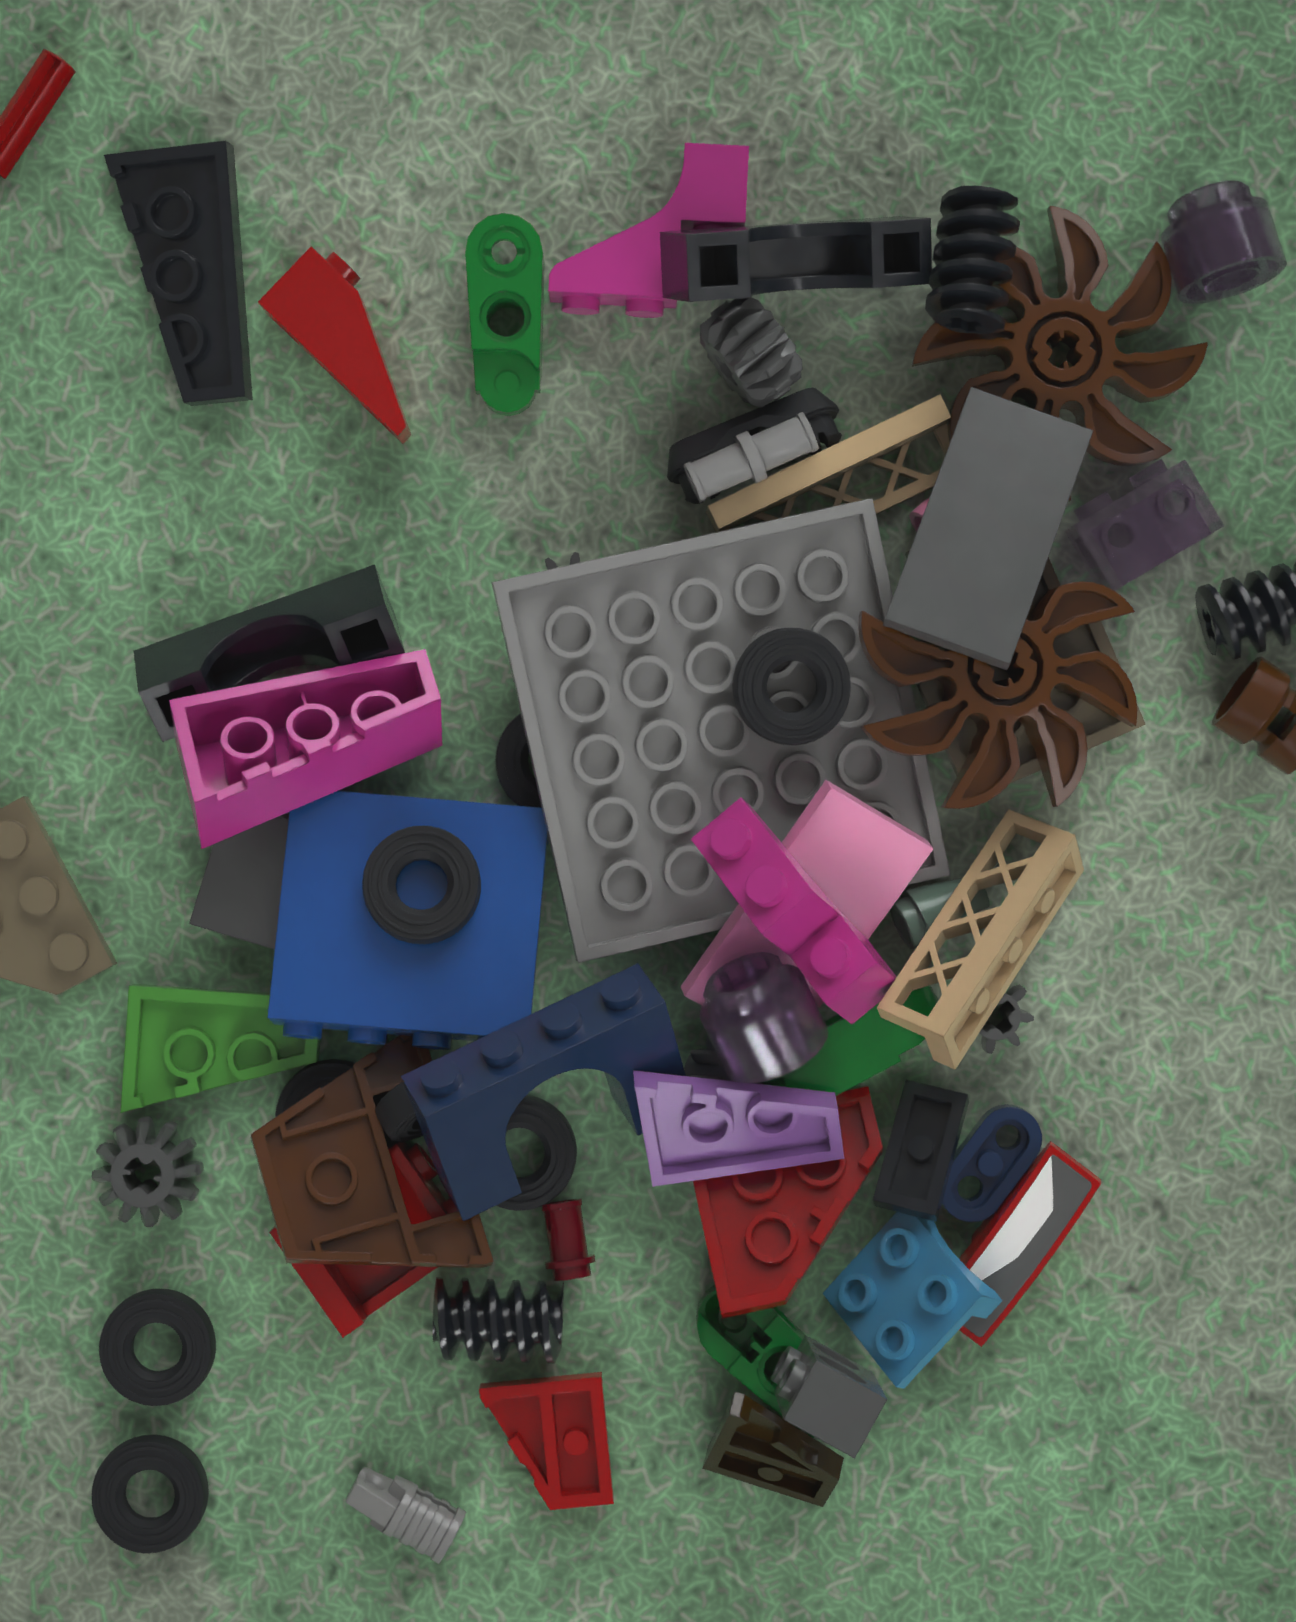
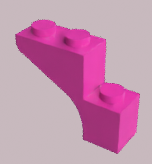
[548,143,749,318]
[691,797,896,1024]

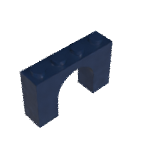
[401,963,686,1221]

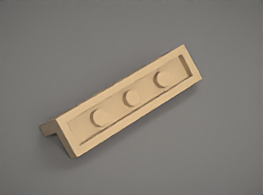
[706,394,952,532]
[877,809,1084,1070]

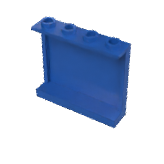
[267,791,549,1050]

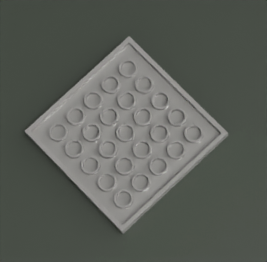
[491,498,950,963]

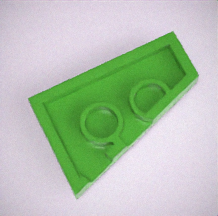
[120,984,321,1113]

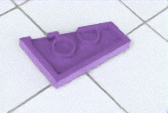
[633,1070,844,1187]

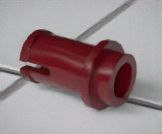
[541,1198,595,1281]

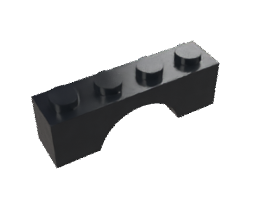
[660,216,932,302]
[133,564,405,742]

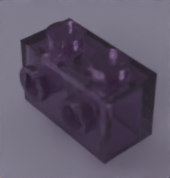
[1065,459,1224,591]

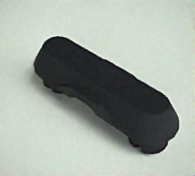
[667,387,842,504]

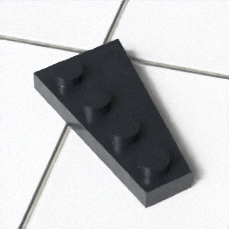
[104,140,253,406]

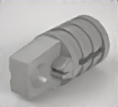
[346,1467,466,1564]

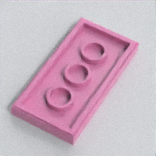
[680,780,934,1052]

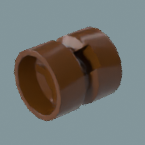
[1212,656,1296,774]

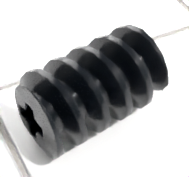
[925,185,1020,334]
[1195,562,1296,660]
[433,1277,564,1364]

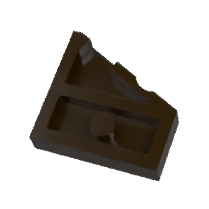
[702,1392,844,1507]

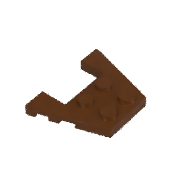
[251,1035,494,1268]

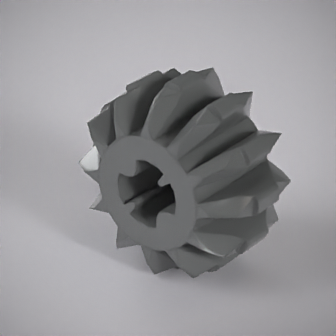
[700,297,803,408]
[92,1116,204,1227]

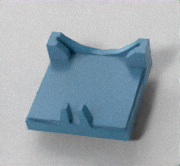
[822,1212,1003,1389]

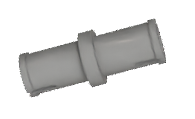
[684,412,819,502]

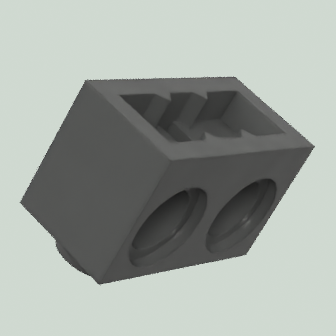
[771,1335,887,1459]

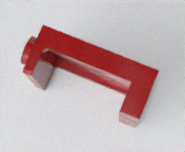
[269,1141,457,1338]

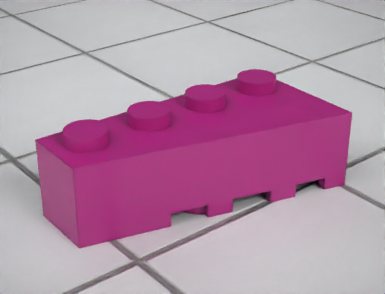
[169,649,442,849]

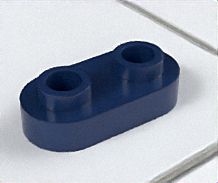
[942,1104,1042,1222]

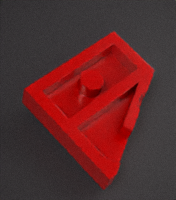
[479,1372,614,1510]

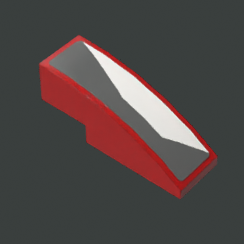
[959,1141,1101,1347]

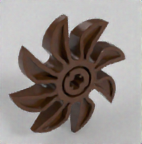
[912,206,1208,502]
[858,581,1138,809]

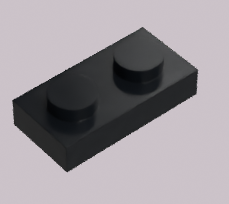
[873,1079,969,1222]

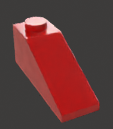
[258,246,411,444]

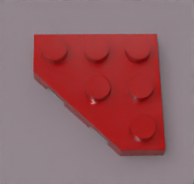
[693,1086,883,1319]

